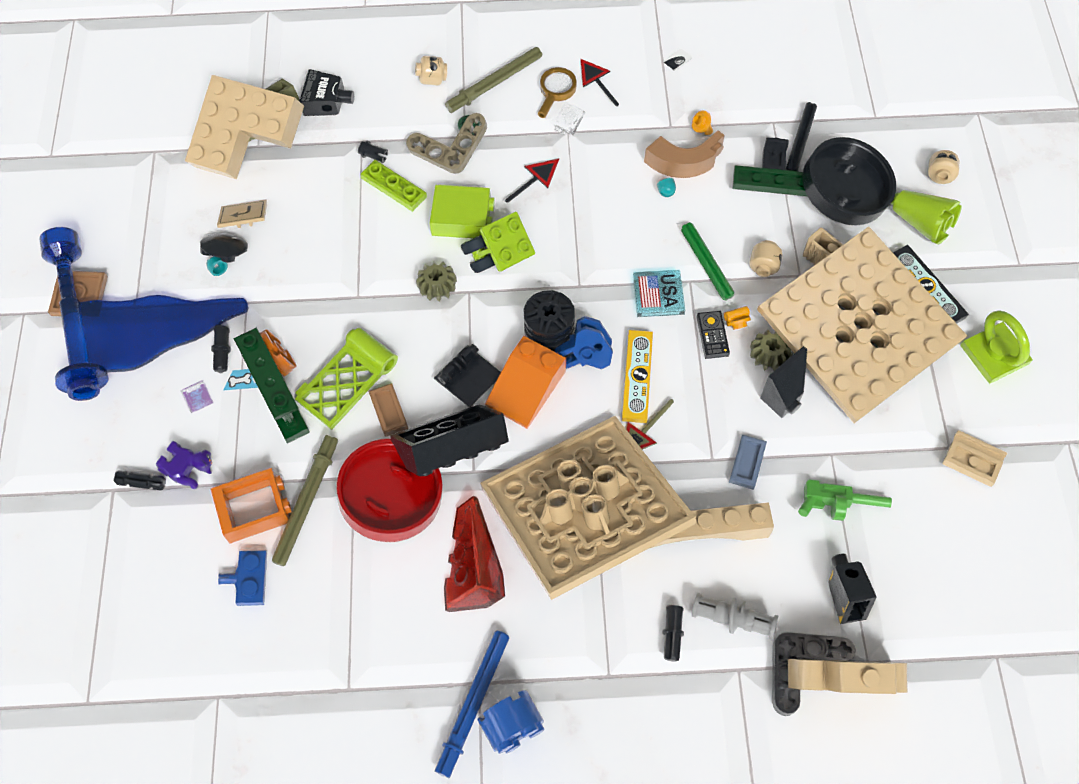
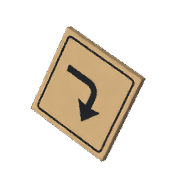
[217,200,267,228]

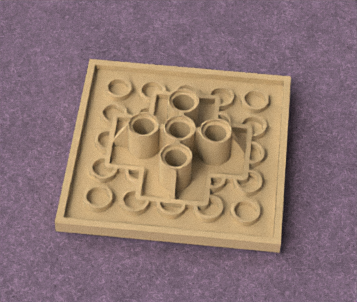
[757,227,967,424]
[480,416,696,600]

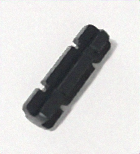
[113,470,166,491]

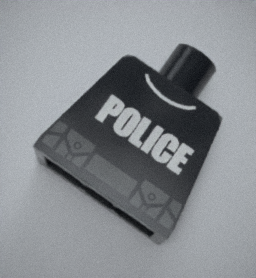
[299,69,354,116]

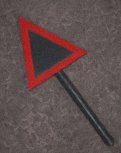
[580,58,619,107]
[505,159,559,203]

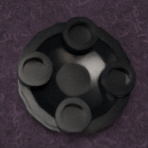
[200,233,248,263]

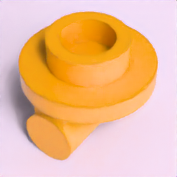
[692,110,713,135]
[724,306,751,330]

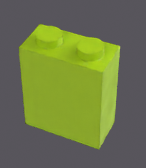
[430,185,495,239]

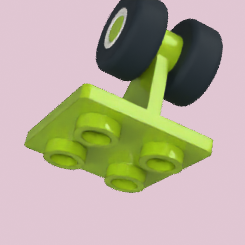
[461,212,535,273]

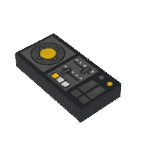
[696,310,730,359]

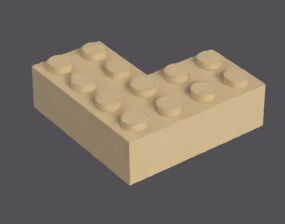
[185,75,304,180]

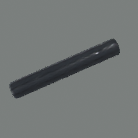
[785,102,817,171]

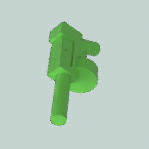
[798,479,892,521]

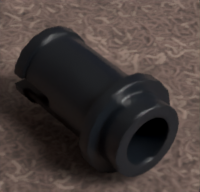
[358,140,388,163]

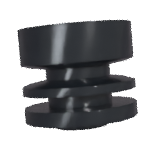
[523,290,575,351]

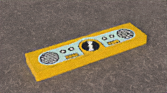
[622,330,653,423]

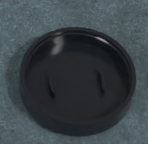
[802,137,896,225]

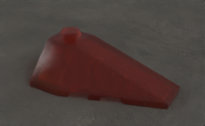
[444,496,505,612]

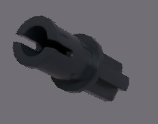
[211,325,231,374]
[662,605,684,662]

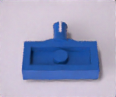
[218,551,267,606]

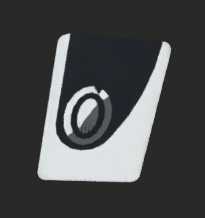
[663,49,692,71]

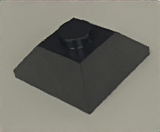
[760,346,807,418]

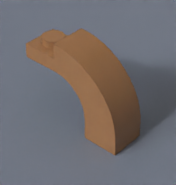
[644,130,725,178]

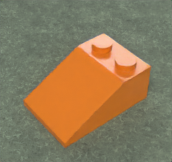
[485,336,566,429]

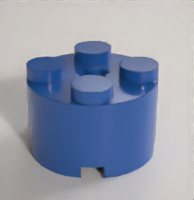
[477,690,545,754]

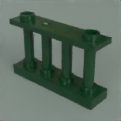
[233,327,310,444]

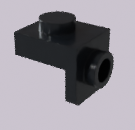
[762,137,789,170]

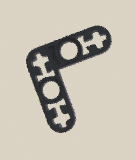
[772,632,856,716]

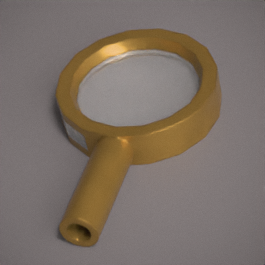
[538,67,577,118]

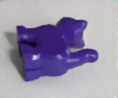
[156,441,212,489]

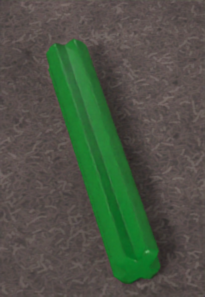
[681,222,734,301]

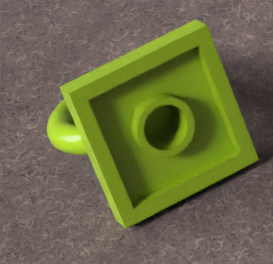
[960,310,1033,384]

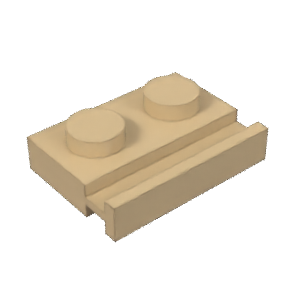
[942,430,1007,487]

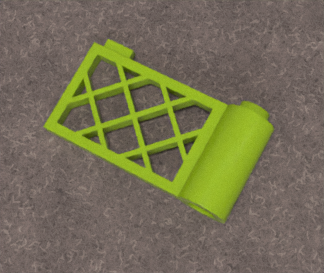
[295,328,398,430]

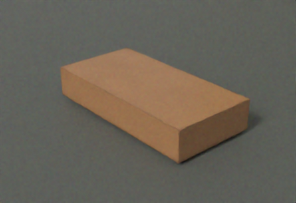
[368,383,409,437]

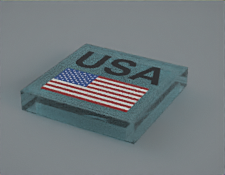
[633,270,686,317]

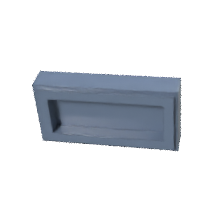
[729,434,767,490]

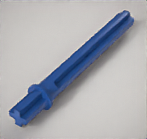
[434,630,509,778]

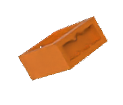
[210,468,292,544]

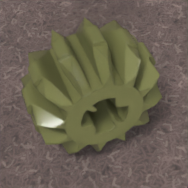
[416,260,457,302]
[750,329,792,371]

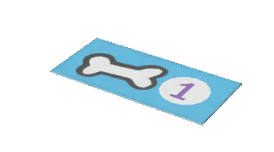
[223,369,258,391]

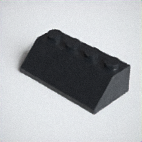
[390,404,509,476]

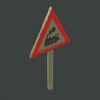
[626,399,674,450]

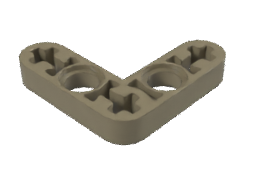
[406,113,488,174]

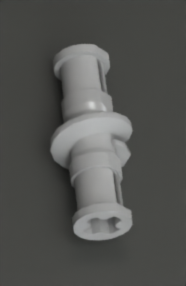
[692,593,779,640]

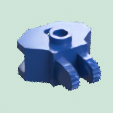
[554,316,613,369]

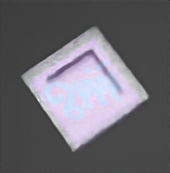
[180,380,214,413]

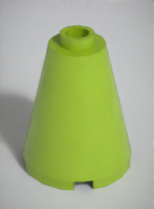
[891,190,962,245]

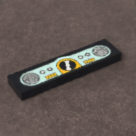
[893,245,969,324]

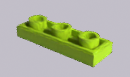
[360,160,427,212]

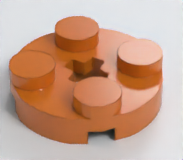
[260,329,297,377]

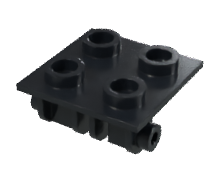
[434,344,501,408]

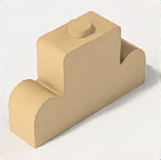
[788,659,908,694]

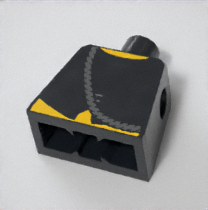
[828,553,877,624]

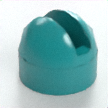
[657,178,676,197]
[206,256,228,276]

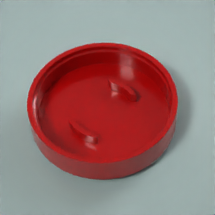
[337,439,443,542]

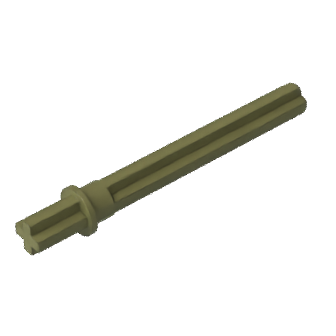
[445,47,542,114]
[272,435,338,566]

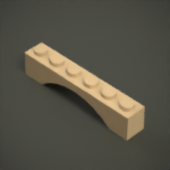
[651,502,774,548]

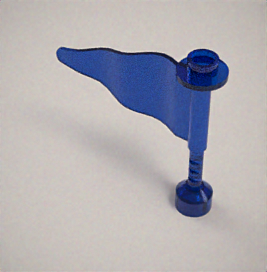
[39,227,249,401]

